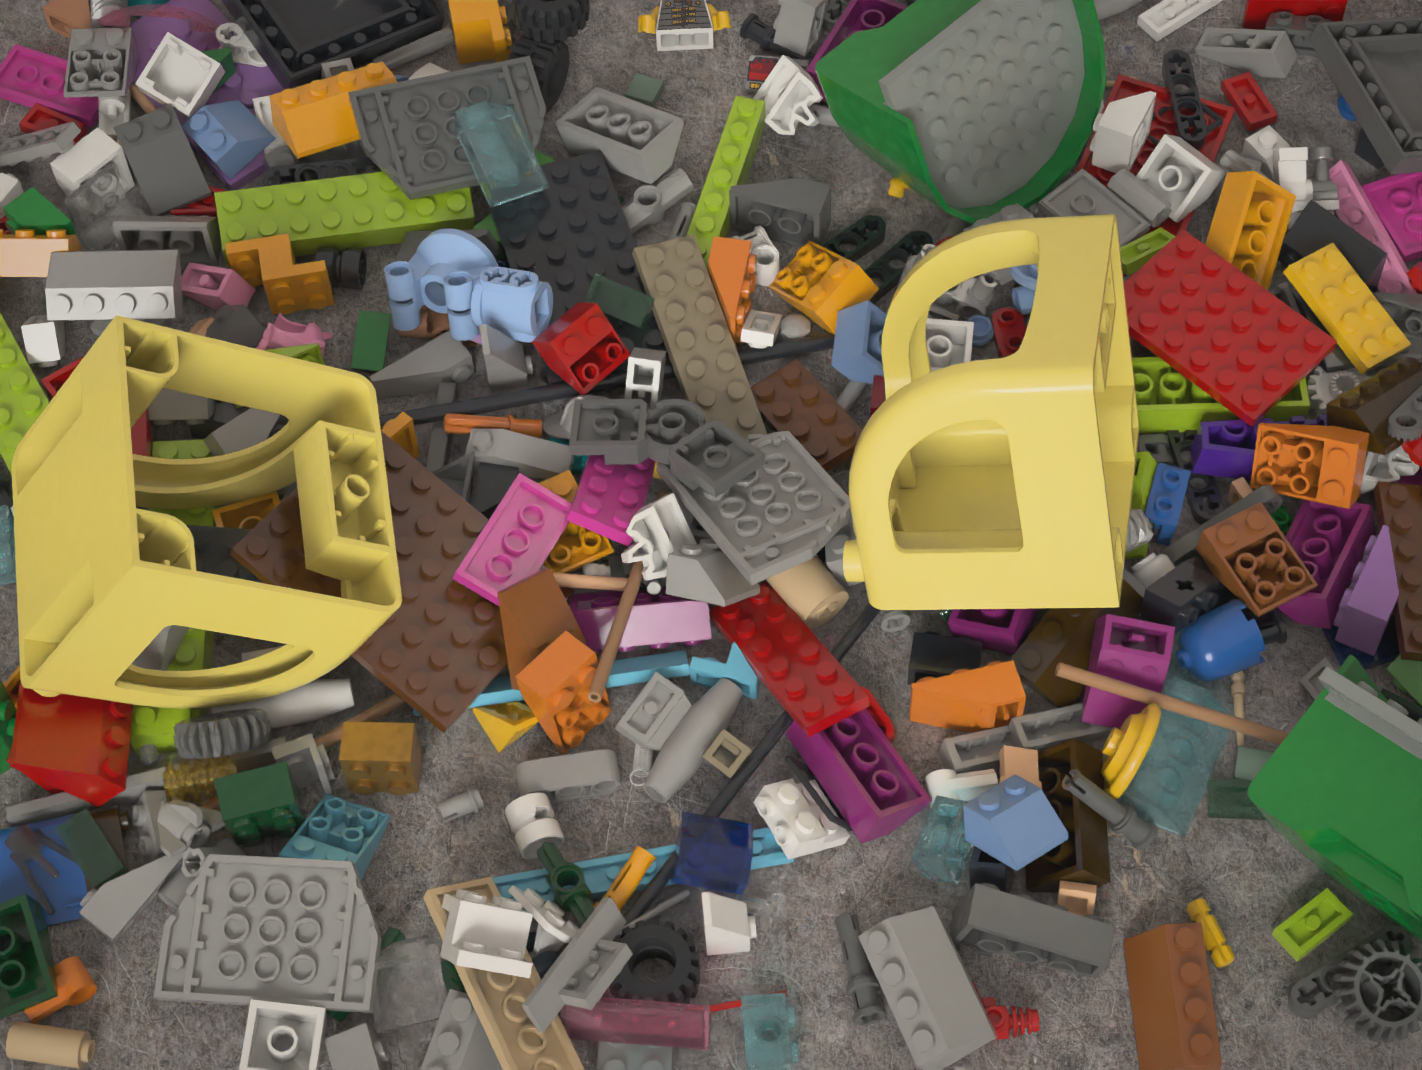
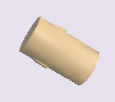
[766,554,849,629]

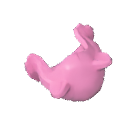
[254,313,332,357]

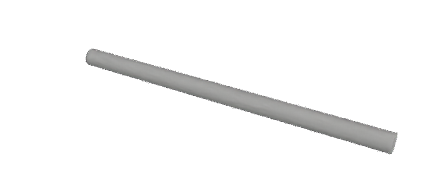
[617,889,690,937]

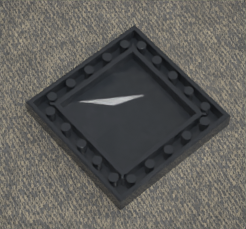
[221,0,444,90]

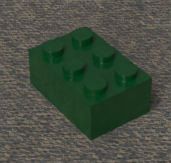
[214,761,306,847]

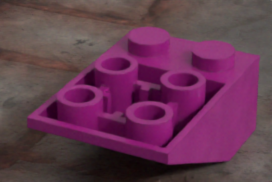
[1080,614,1175,729]

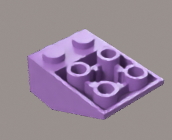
[1333,525,1399,656]

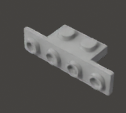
[522,897,633,1033]

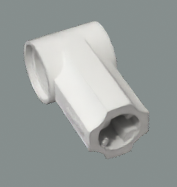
[925,769,998,815]

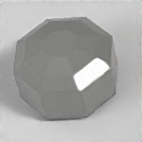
[781,314,811,341]

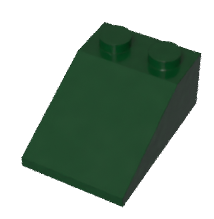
[0,893,58,1020]

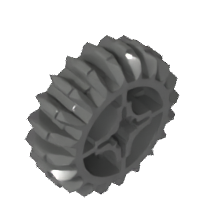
[173,708,271,759]
[1332,940,1422,1043]

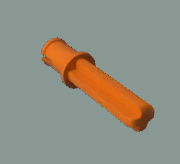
[443,413,542,438]

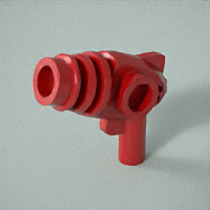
[972,981,1039,1040]

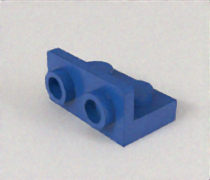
[1144,463,1191,546]

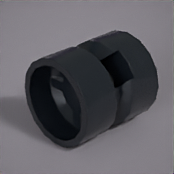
[315,246,367,289]

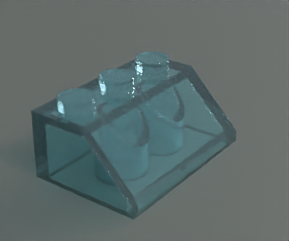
[455,101,549,208]

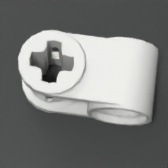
[216,23,267,67]
[731,225,780,286]

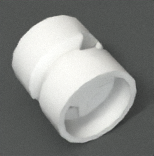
[505,792,565,860]

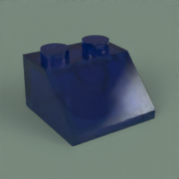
[671,811,753,895]

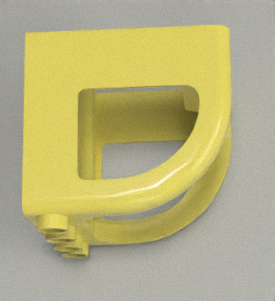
[843,214,1140,610]
[12,315,402,709]

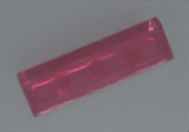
[560,997,712,1050]

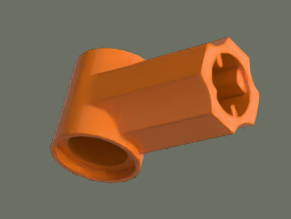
[24,956,97,1024]

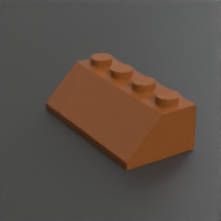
[1123,922,1222,1070]

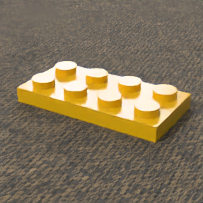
[1283,243,1411,375]

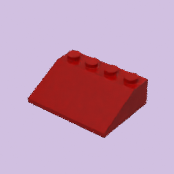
[10,678,133,807]

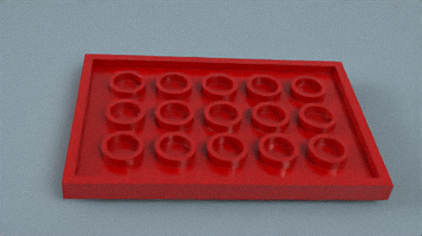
[1124,230,1337,427]

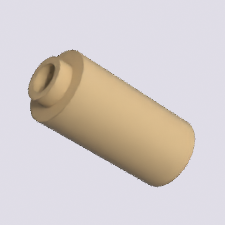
[6,1021,95,1069]

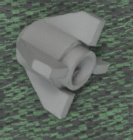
[157,799,225,858]

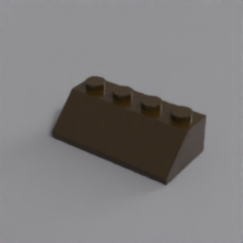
[1326,357,1422,455]
[1009,579,1143,708]
[1025,738,1111,893]

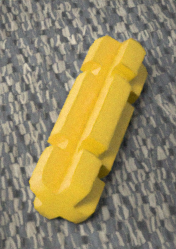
[1187,898,1235,968]

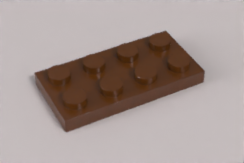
[750,359,862,472]

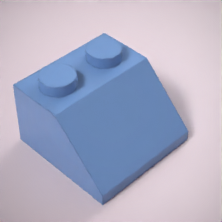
[182,100,276,180]
[831,300,887,384]
[963,774,1068,871]

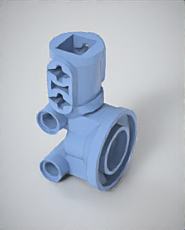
[384,228,553,342]

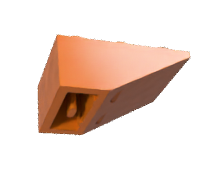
[708,236,757,350]
[1250,423,1369,509]
[515,631,612,755]
[909,660,1026,733]

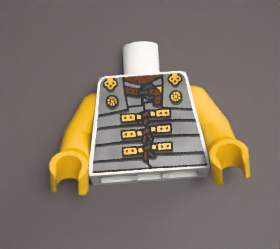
[638,0,731,51]

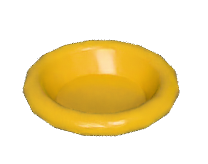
[1101,703,1161,799]

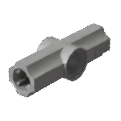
[622,168,694,234]

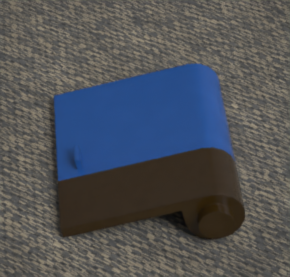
[0,804,131,927]

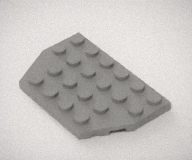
[656,431,852,586]
[153,854,382,1013]

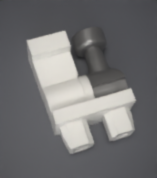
[1273,147,1339,231]

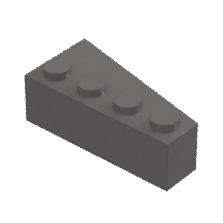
[949,883,1115,978]

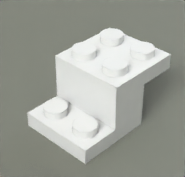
[440,889,533,978]

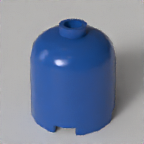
[1176,599,1266,682]

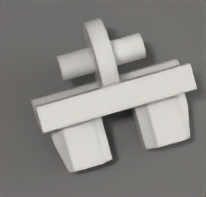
[99,90,131,142]

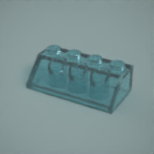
[1120,676,1231,837]

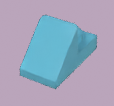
[689,642,758,700]

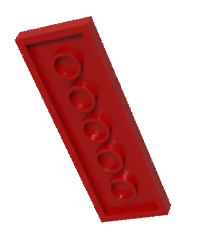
[709,581,870,738]

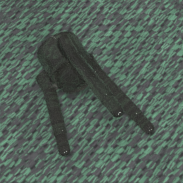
[5,824,82,915]

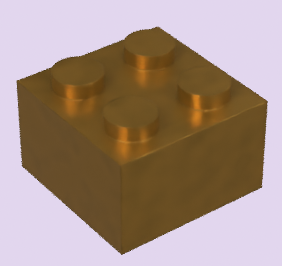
[339,722,423,796]

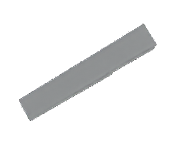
[938,703,1113,774]

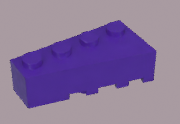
[1191,414,1327,481]

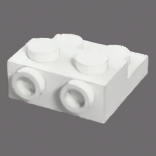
[754,778,850,860]

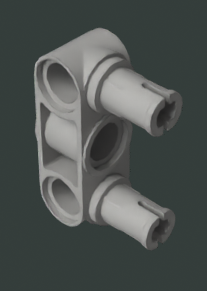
[898,244,999,321]

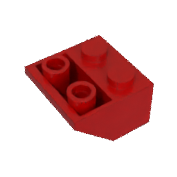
[532,302,630,395]

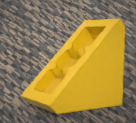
[472,701,539,753]

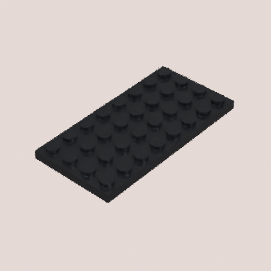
[481,150,669,384]

